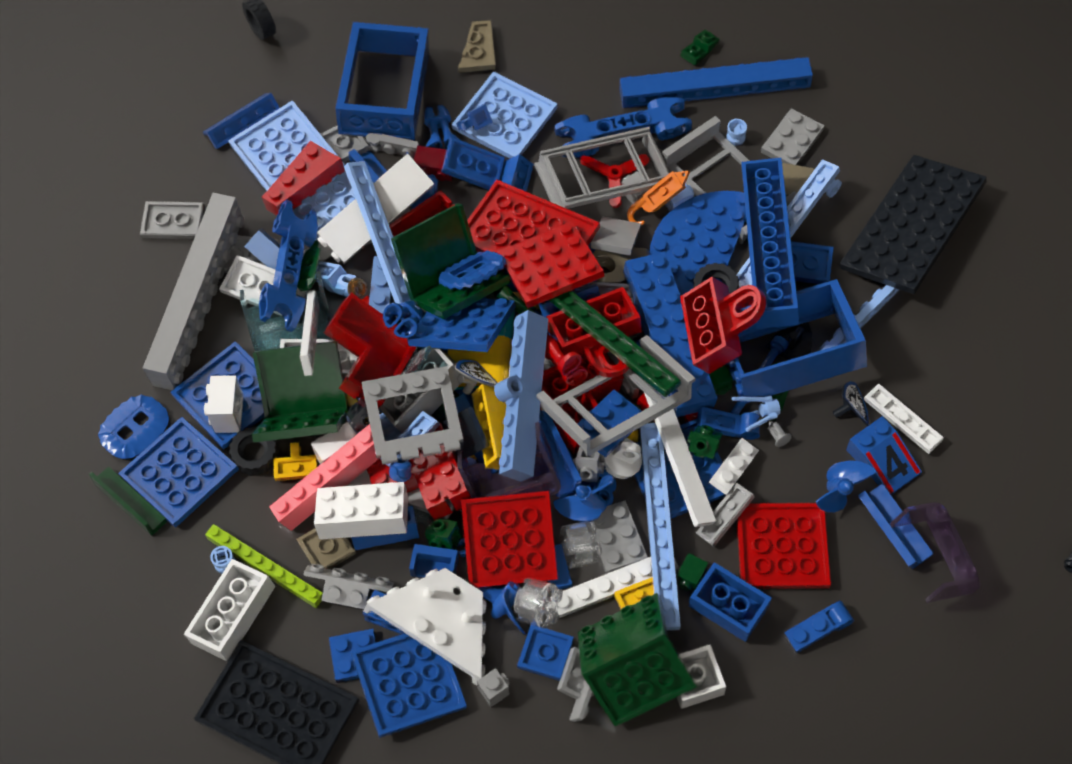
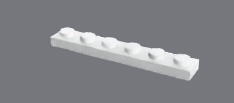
[548,557,679,619]

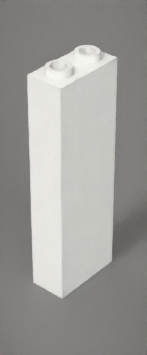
[317,153,434,264]

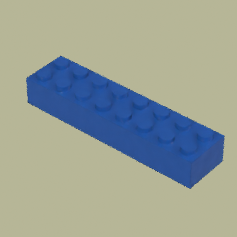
[623,251,717,417]

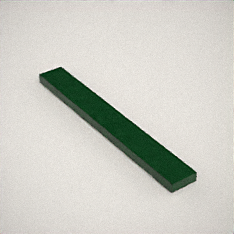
[549,290,681,397]

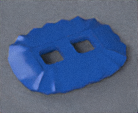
[439,250,507,290]
[98,394,169,459]

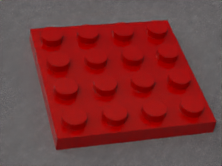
[497,221,605,308]
[461,491,558,588]
[737,503,831,589]

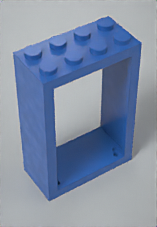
[335,22,429,141]
[726,279,867,404]

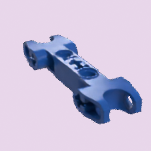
[555,97,692,158]
[259,199,318,332]

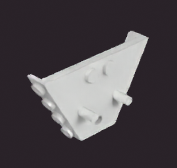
[363,568,486,686]

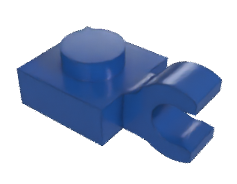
[456,104,493,131]

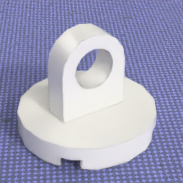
[601,438,642,479]

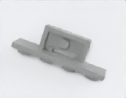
[304,564,394,609]
[557,647,593,722]

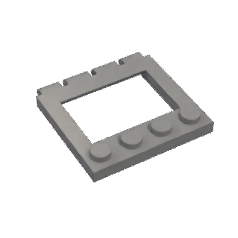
[362,366,463,465]

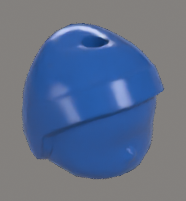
[389,458,412,482]

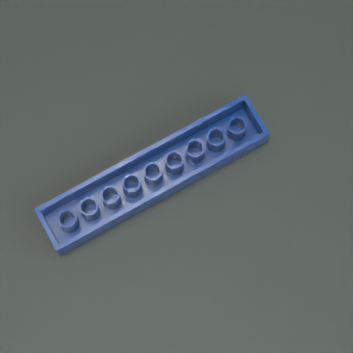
[741,158,799,329]

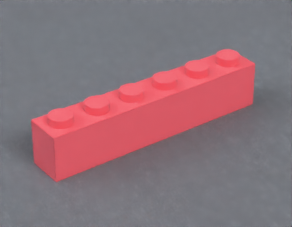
[270,424,386,531]

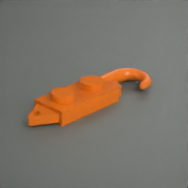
[627,171,690,226]

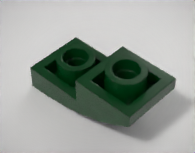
[680,30,720,66]

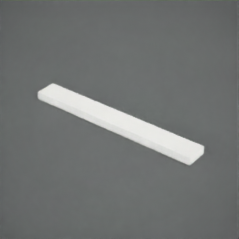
[300,290,320,376]
[637,374,716,527]

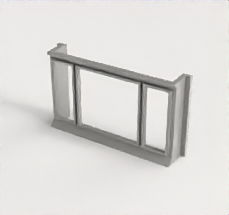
[662,116,797,244]
[534,127,670,209]
[536,335,695,457]

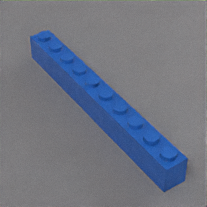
[620,57,813,108]

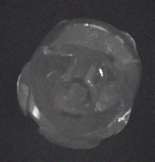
[560,521,602,569]
[514,578,563,628]

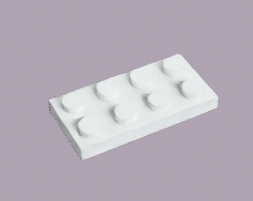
[220,255,310,317]

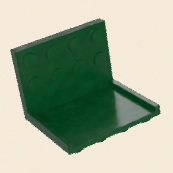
[391,203,511,319]
[252,341,349,442]
[578,593,697,727]

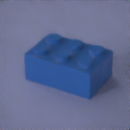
[689,562,772,642]

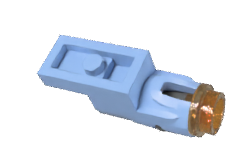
[316,261,367,298]

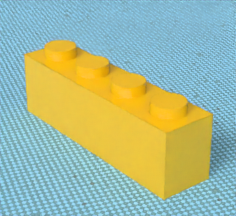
[472,384,506,470]

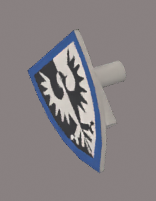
[455,360,497,395]

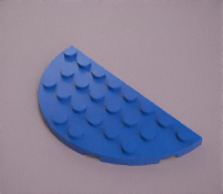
[649,191,746,296]

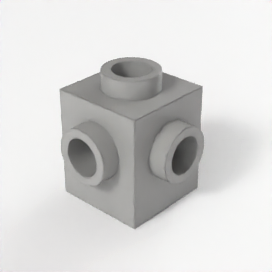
[573,447,605,482]

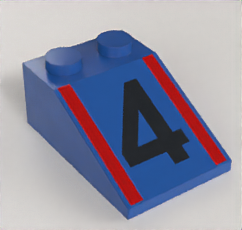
[846,416,922,495]

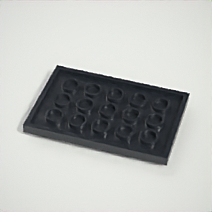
[194,640,359,764]

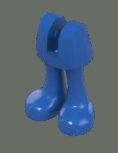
[424,105,460,150]
[383,300,425,338]

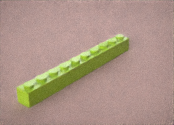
[205,524,323,608]

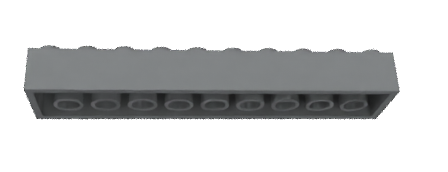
[143,193,244,390]

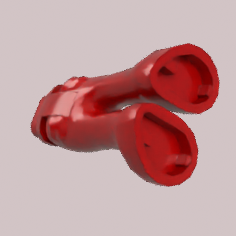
[545,333,588,386]

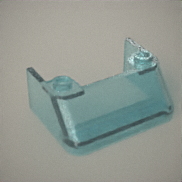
[240,271,332,351]

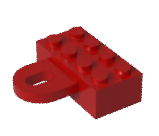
[680,277,766,374]
[546,287,641,378]

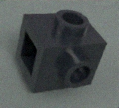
[346,398,381,432]

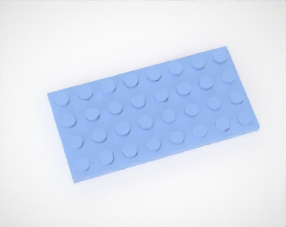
[228,101,356,241]

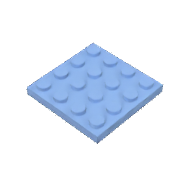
[452,72,558,159]

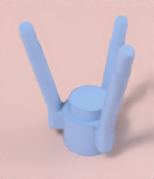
[732,396,780,432]

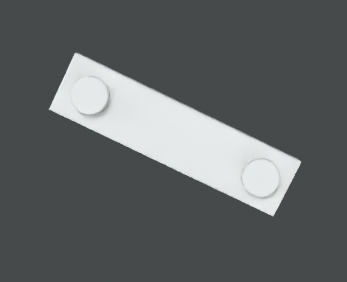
[864,384,944,454]

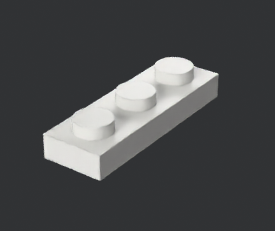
[709,438,759,495]

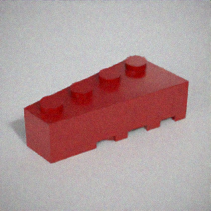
[262,141,345,216]

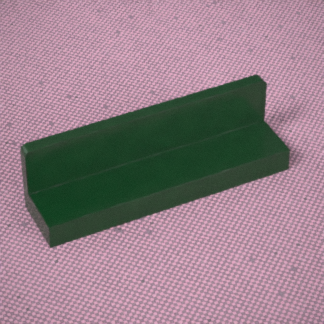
[88,466,167,536]

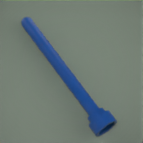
[730,335,789,415]

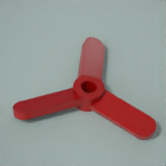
[580,154,649,208]

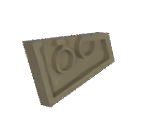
[458,20,496,73]

